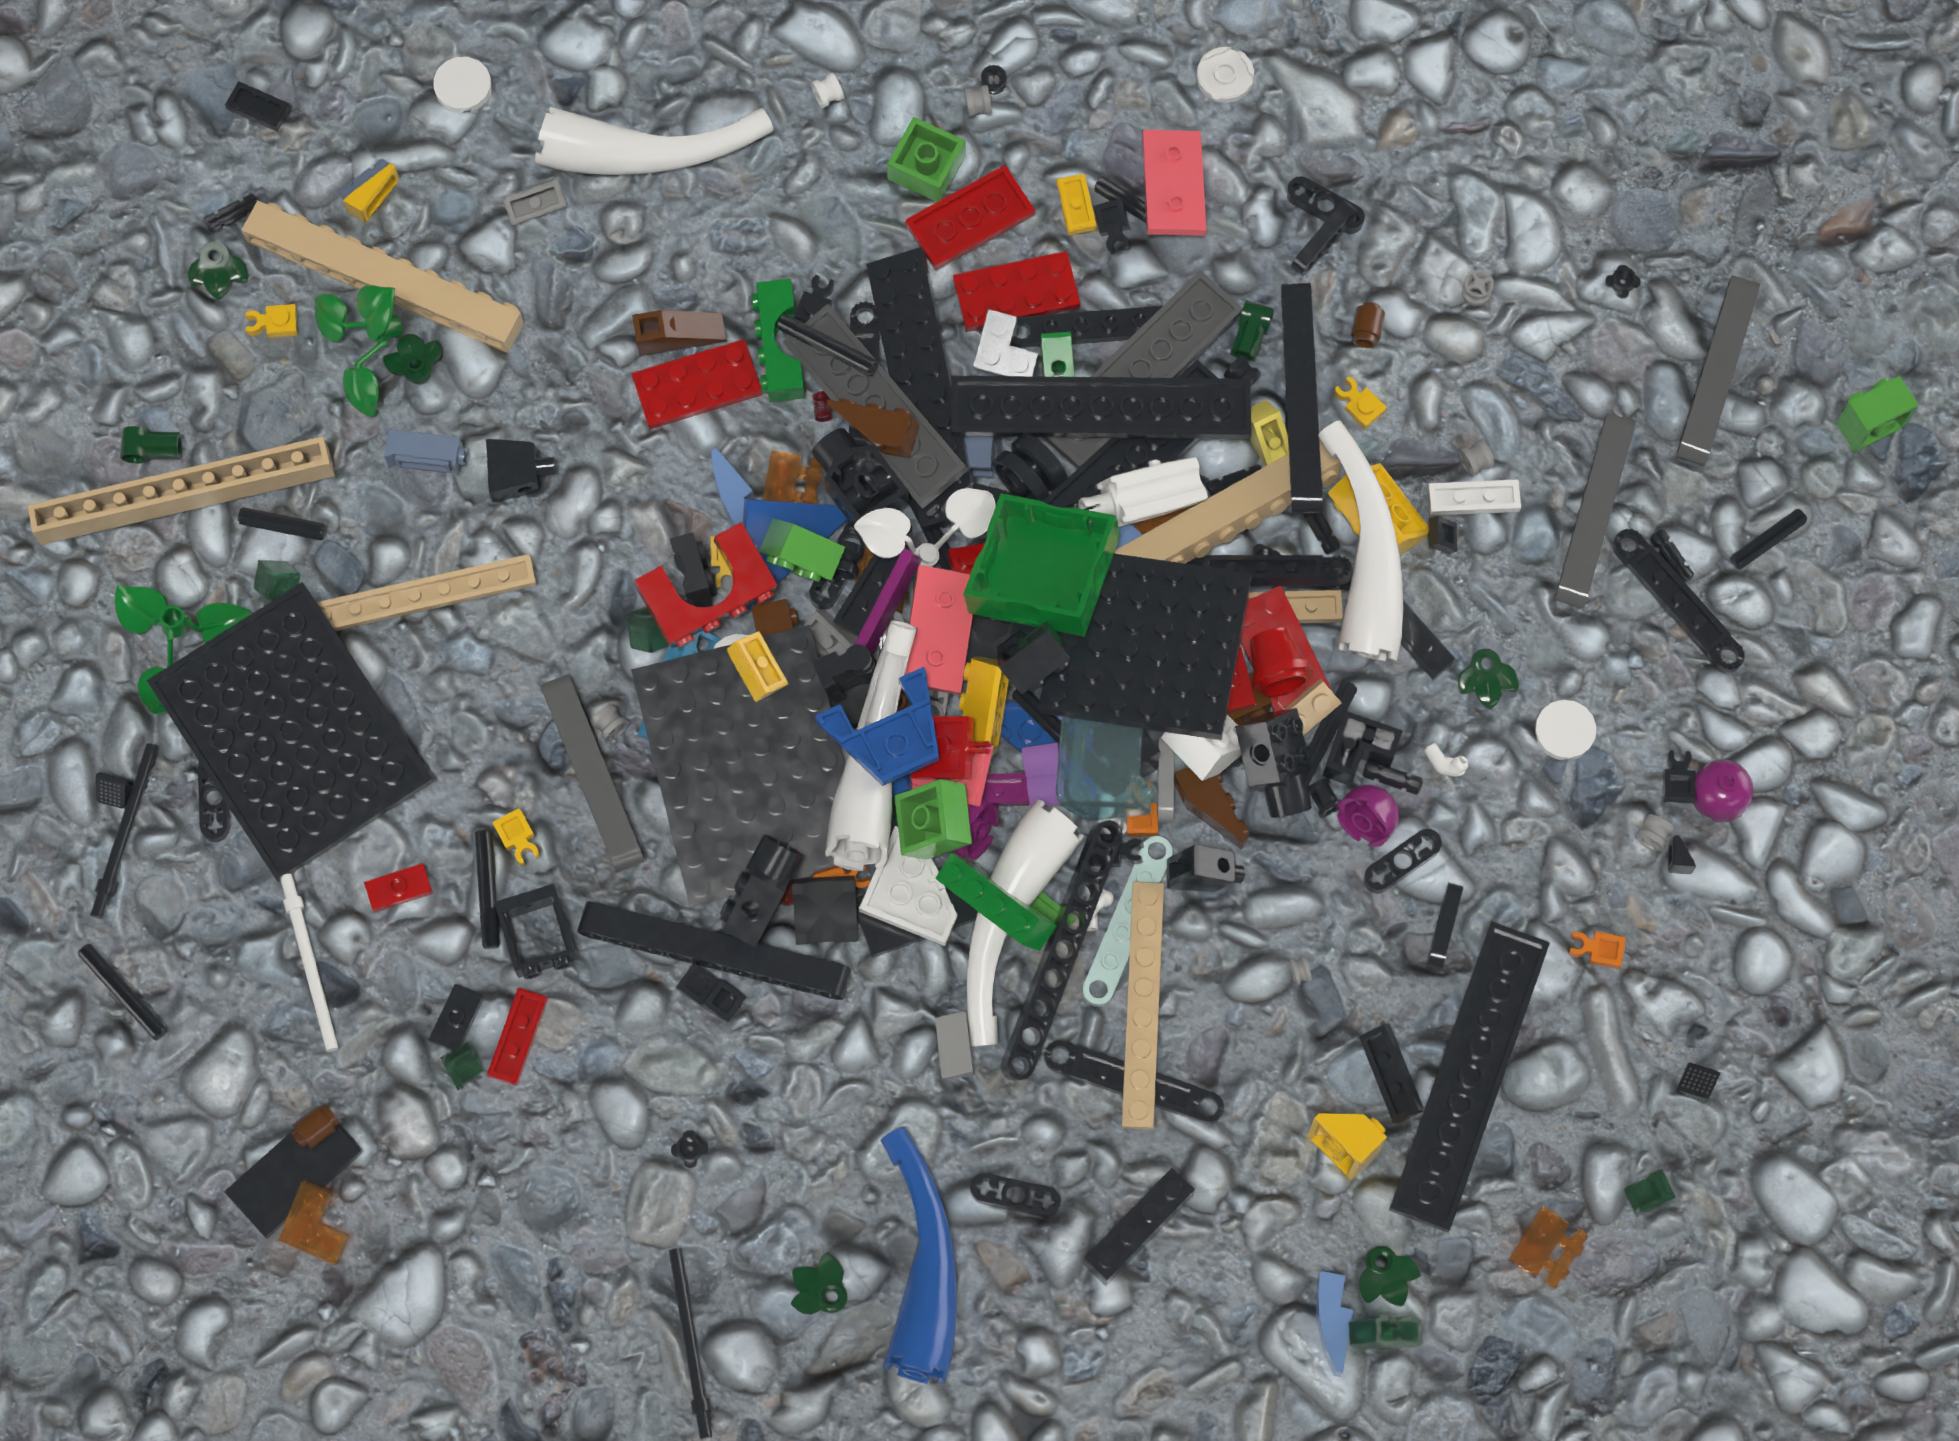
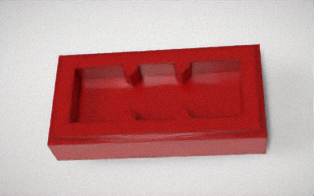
[1227,647,1256,713]
[364,863,433,913]

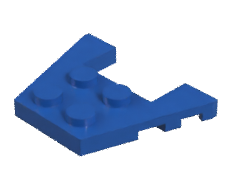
[815,667,939,786]

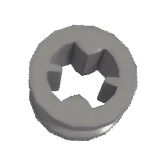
[1288,955,1312,986]

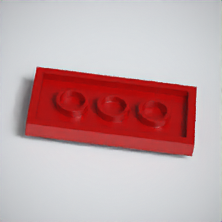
[905,165,1035,271]
[953,251,1080,332]
[631,339,762,430]
[1240,586,1333,711]

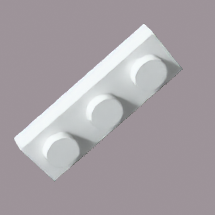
[1428,480,1521,516]

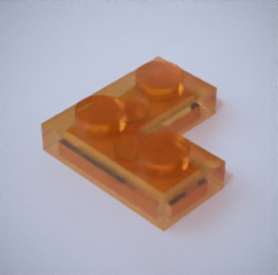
[278,1180,351,1265]

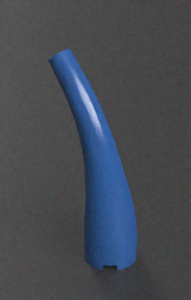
[880,1127,957,1385]

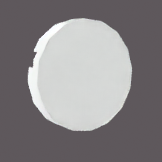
[1196,47,1254,103]
[434,57,492,113]
[1535,700,1596,760]

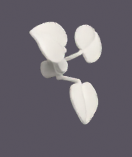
[854,488,996,571]

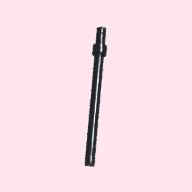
[90,743,158,919]
[669,1248,713,1440]

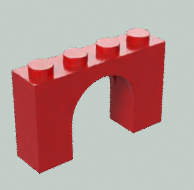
[634,522,777,648]

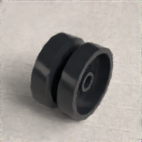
[992,433,1068,501]

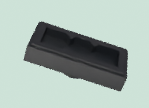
[225,81,291,132]
[428,984,484,1054]

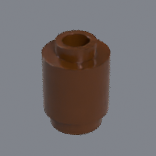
[1351,302,1385,348]
[291,1104,340,1150]

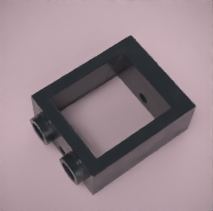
[494,883,578,979]

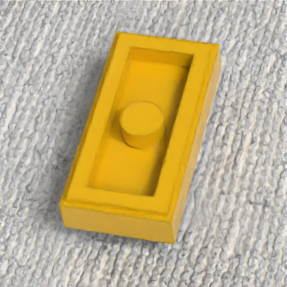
[1056,174,1097,235]

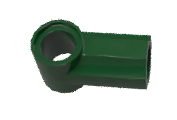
[1231,300,1274,362]
[120,426,182,464]

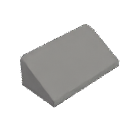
[501,178,567,226]
[804,609,857,657]
[935,1011,973,1080]

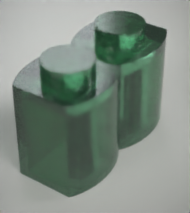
[1349,1315,1423,1350]

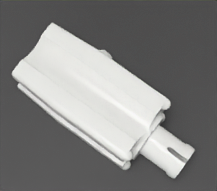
[1078,457,1208,527]

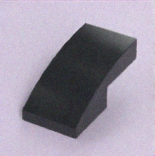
[675,962,746,1023]

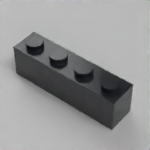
[1083,1168,1195,1286]

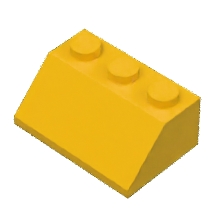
[1328,463,1429,555]
[959,656,1009,756]
[1307,1113,1387,1181]

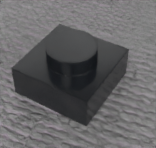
[1428,515,1457,554]

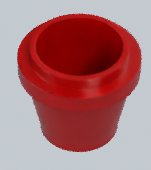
[1250,627,1313,697]

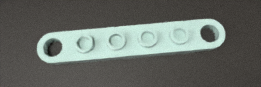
[1083,836,1172,1007]

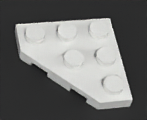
[859,826,957,946]

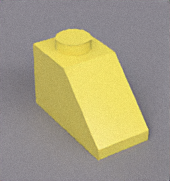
[1249,400,1289,466]

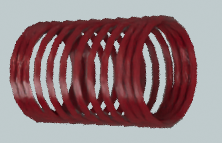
[812,391,832,422]

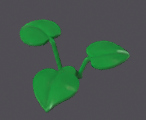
[314,285,403,417]
[115,585,252,715]

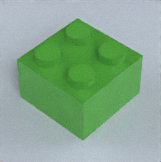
[887,117,966,202]
[1836,375,1919,453]
[759,519,845,582]
[895,779,972,860]

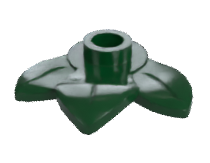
[188,241,248,300]
[383,334,442,384]
[1458,649,1519,709]
[1359,1246,1421,1307]
[791,1254,847,1315]

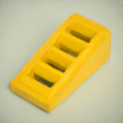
[343,163,399,223]

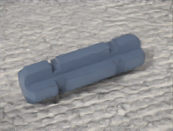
[339,159,389,200]

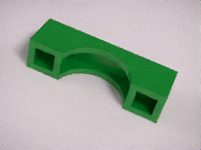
[751,279,805,403]
[935,853,1057,951]

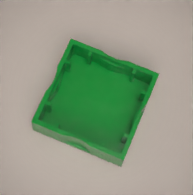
[963,493,1120,637]

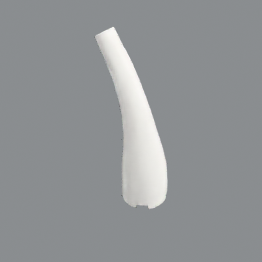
[535,107,774,175]
[1318,420,1403,662]
[825,620,917,871]
[967,800,1085,1047]

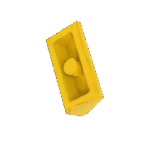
[727,631,789,702]

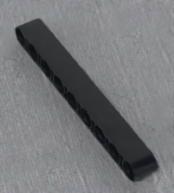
[1281,283,1323,514]
[1001,820,1123,1081]
[577,901,852,1000]

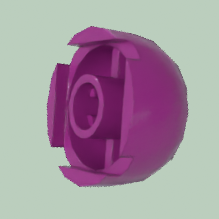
[1693,759,1754,822]
[1337,784,1399,847]
[952,800,999,860]

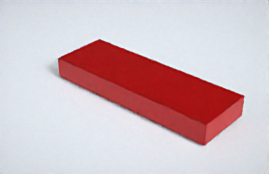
[487,988,548,1086]

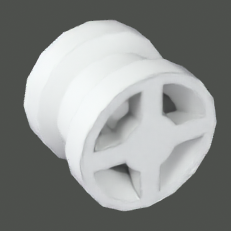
[811,73,844,109]

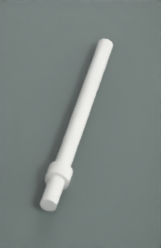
[281,874,339,1052]

